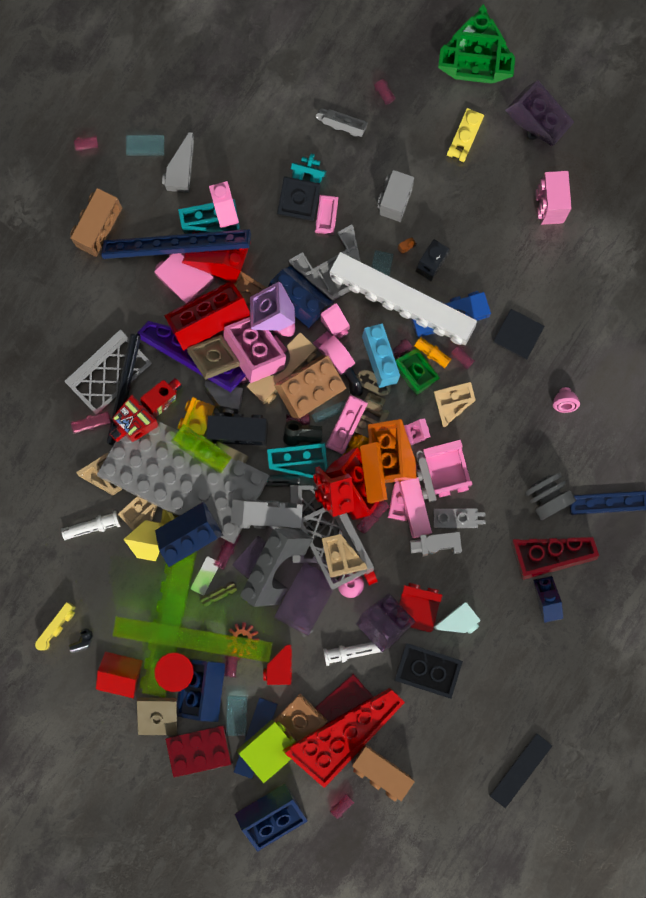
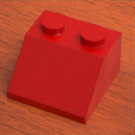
[263,645,292,685]

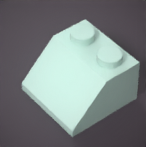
[434,602,481,634]

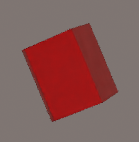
[96,651,143,699]

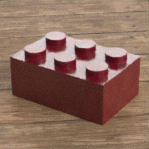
[165,724,233,778]

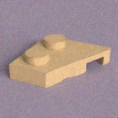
[433,382,475,427]
[76,453,122,495]
[118,496,158,530]
[322,534,367,577]

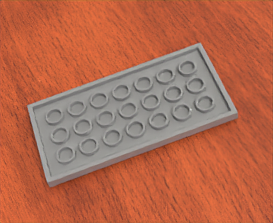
[97,421,270,544]

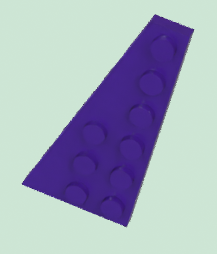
[137,321,246,393]

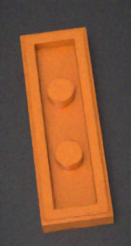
[360,442,387,503]

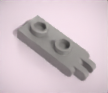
[316,109,368,137]
[416,451,437,503]
[433,509,486,528]

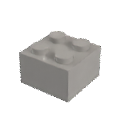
[377,170,415,222]

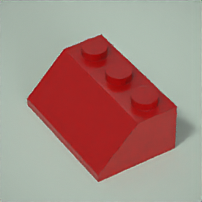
[325,447,380,520]

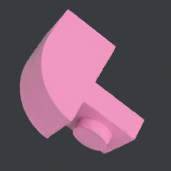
[313,331,355,375]
[404,418,430,445]

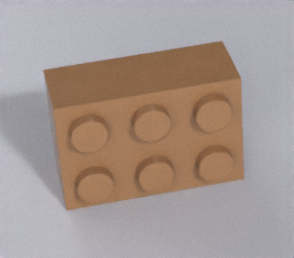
[70,188,122,257]
[274,355,347,418]
[352,744,415,802]

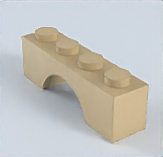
[247,332,317,405]

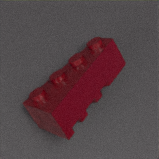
[511,537,599,580]

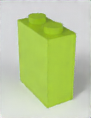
[236,720,296,783]

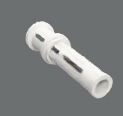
[61,510,121,540]
[323,640,383,666]

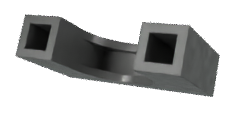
[240,528,313,607]

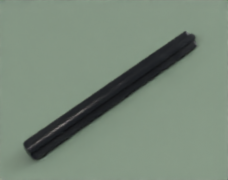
[107,333,141,445]

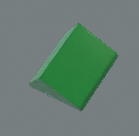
[395,349,440,396]

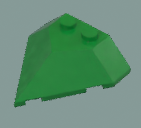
[438,4,515,84]

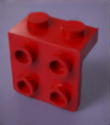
[313,467,354,517]
[395,583,442,632]

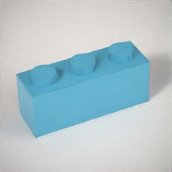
[362,323,400,388]

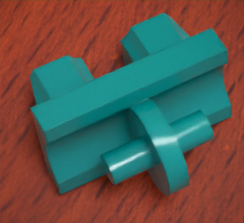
[291,153,327,183]

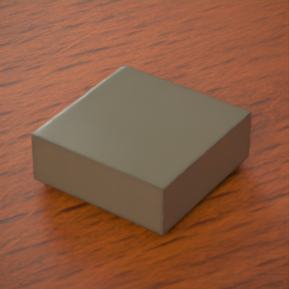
[364,392,386,413]

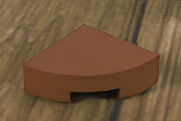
[398,237,417,254]

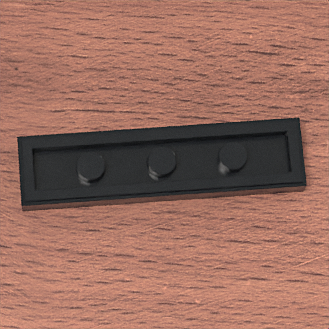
[489,733,553,809]

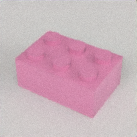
[536,171,571,225]
[224,317,286,383]

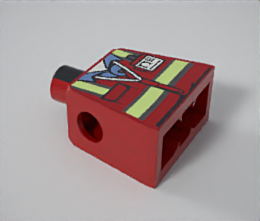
[140,378,182,419]
[110,395,158,442]

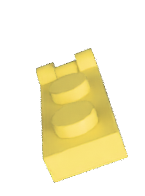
[447,108,484,163]
[35,602,76,650]

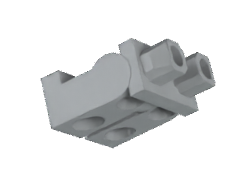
[410,532,462,556]

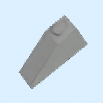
[162,132,194,193]

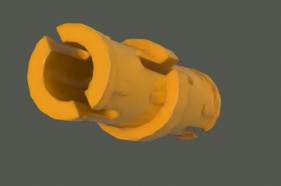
[414,336,452,369]

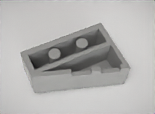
[231,499,303,529]

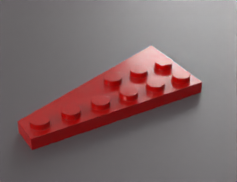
[283,688,405,788]

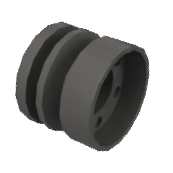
[525,473,577,521]

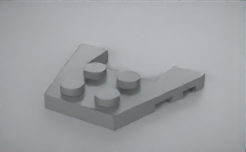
[288,224,361,301]

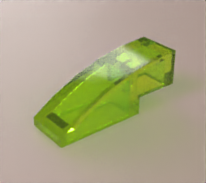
[170,424,232,473]

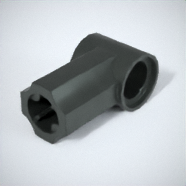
[283,420,322,446]

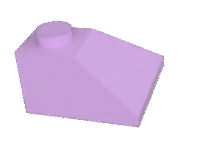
[250,282,295,331]

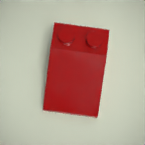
[182,232,251,283]

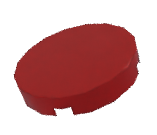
[154,652,194,692]

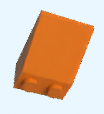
[368,419,417,483]

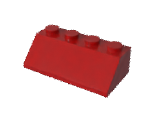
[164,282,250,351]

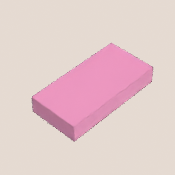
[315,195,339,235]

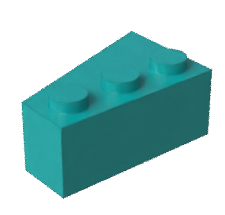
[178,199,241,234]
[267,442,328,478]

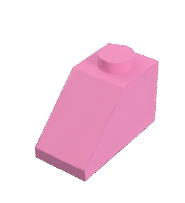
[209,181,239,228]
[321,303,350,339]

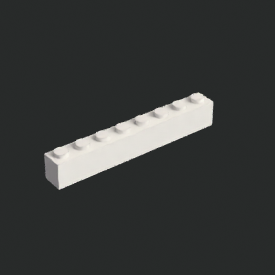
[330,252,477,346]

